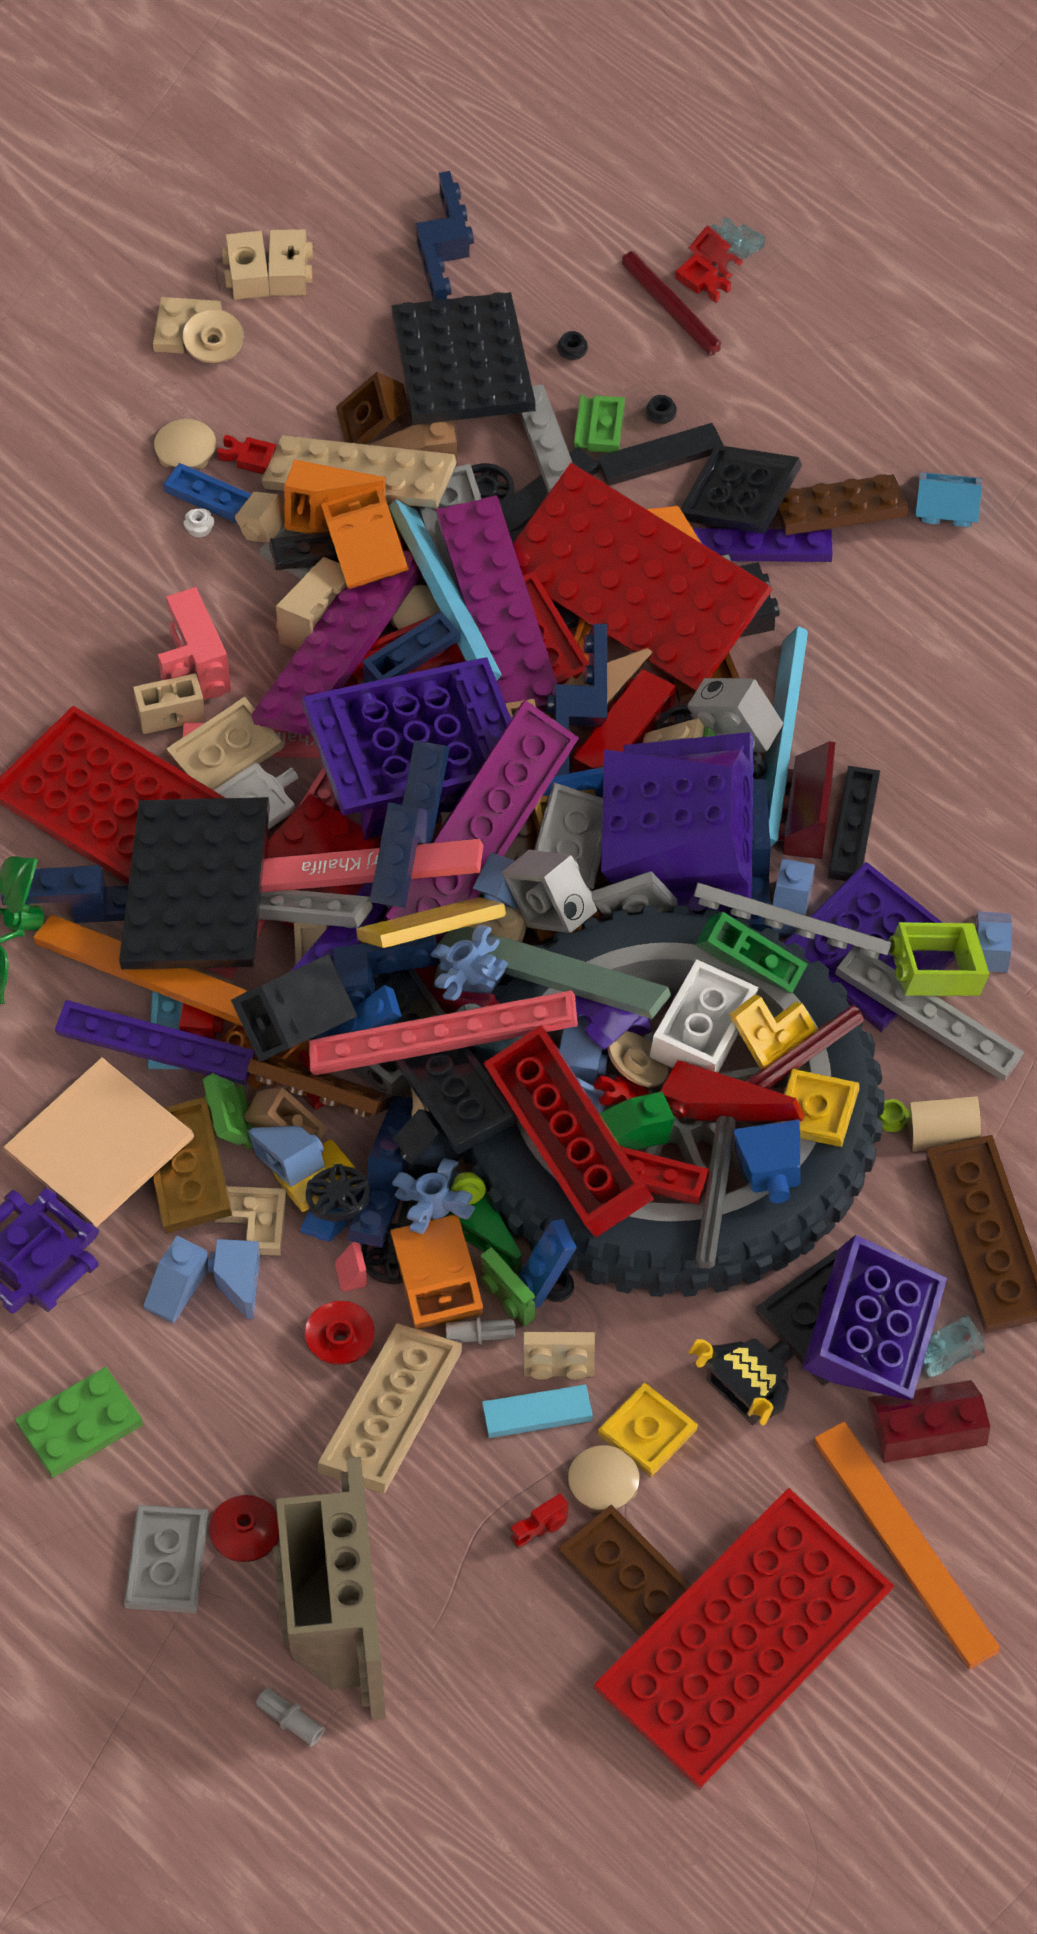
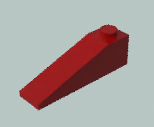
[660,1060,805,1121]

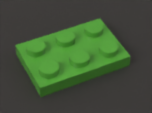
[15,1367,143,1478]

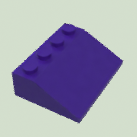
[802,1235,947,1401]

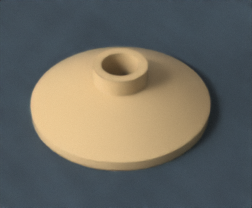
[183,309,244,363]
[608,1031,668,1087]

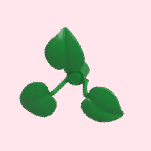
[0,856,44,1004]

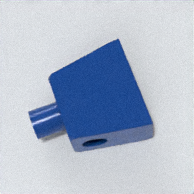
[734,1120,800,1203]

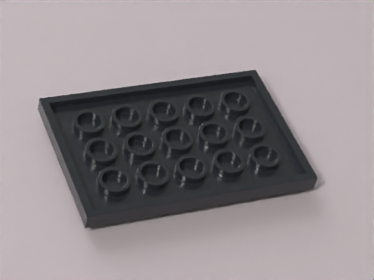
[391,292,536,425]
[119,797,270,970]

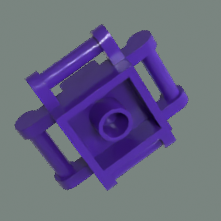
[0,1188,99,1314]

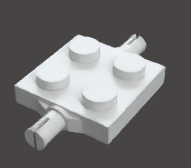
[214,762,298,830]

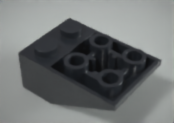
[231,954,358,1062]

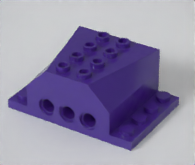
[301,657,511,840]
[601,732,754,921]

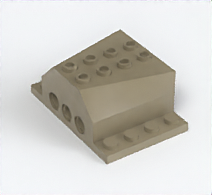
[273,1457,386,1720]

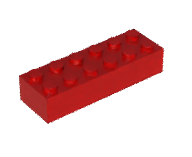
[484,1025,654,1238]

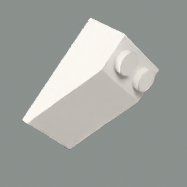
[649,959,758,1073]

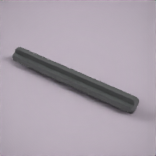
[696,1115,735,1269]

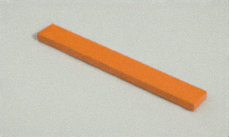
[33,914,247,1026]
[814,1421,1001,1670]

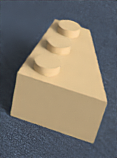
[276,557,347,651]

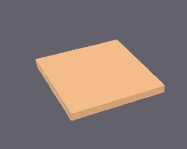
[4,1057,194,1227]

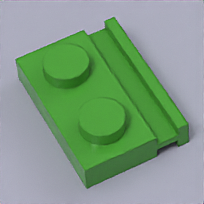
[574,395,625,453]
[203,1073,254,1150]
[480,1247,535,1327]

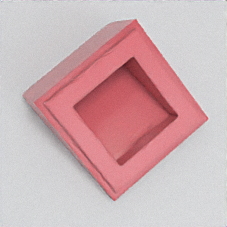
[335,1242,367,1291]

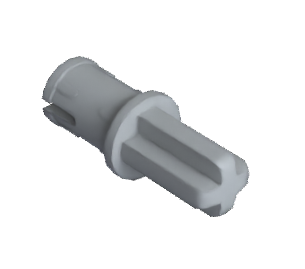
[446,1317,515,1345]
[256,1688,325,1747]

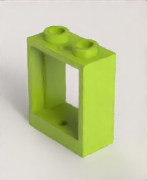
[889,922,990,996]

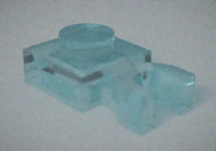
[710,217,765,259]

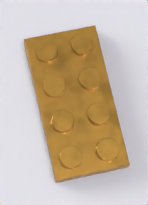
[153,1097,233,1234]

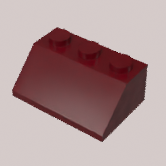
[778,741,836,859]
[868,1380,991,1463]

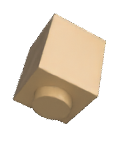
[235,492,285,543]

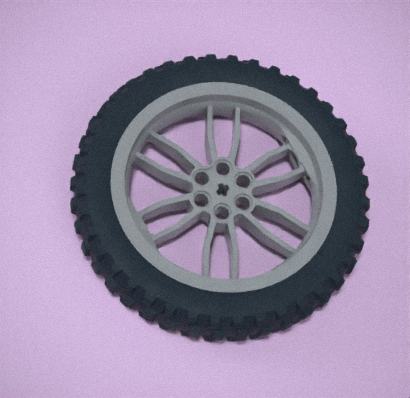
[463,906,885,1297]

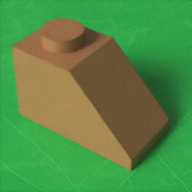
[243,1087,328,1141]

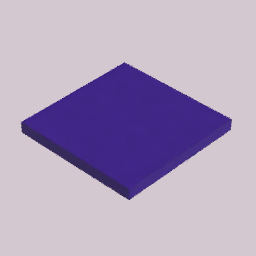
[784,862,956,1032]

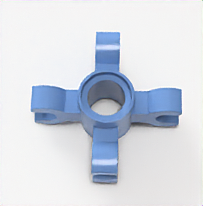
[431,925,504,1001]
[392,1158,475,1234]

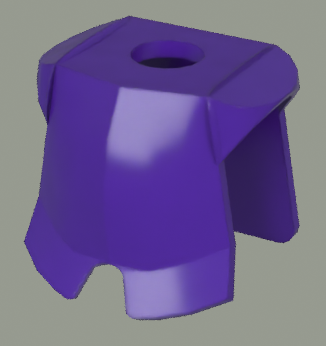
[575,995,652,1061]

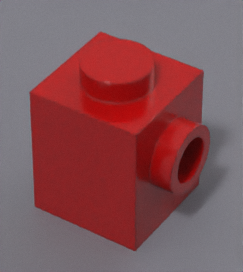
[179,1003,224,1040]

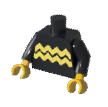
[687,1339,793,1426]

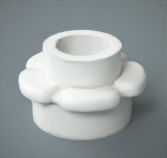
[183,508,214,537]

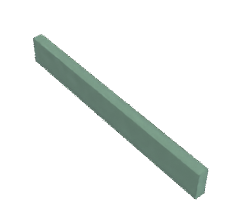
[437,926,671,1019]

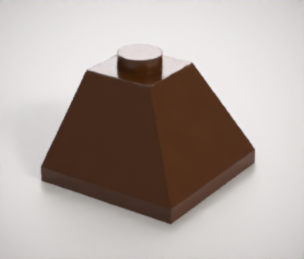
[336,372,409,444]

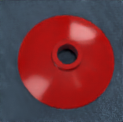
[305,1301,375,1365]
[209,1495,279,1562]

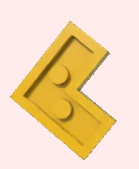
[729,994,817,1069]

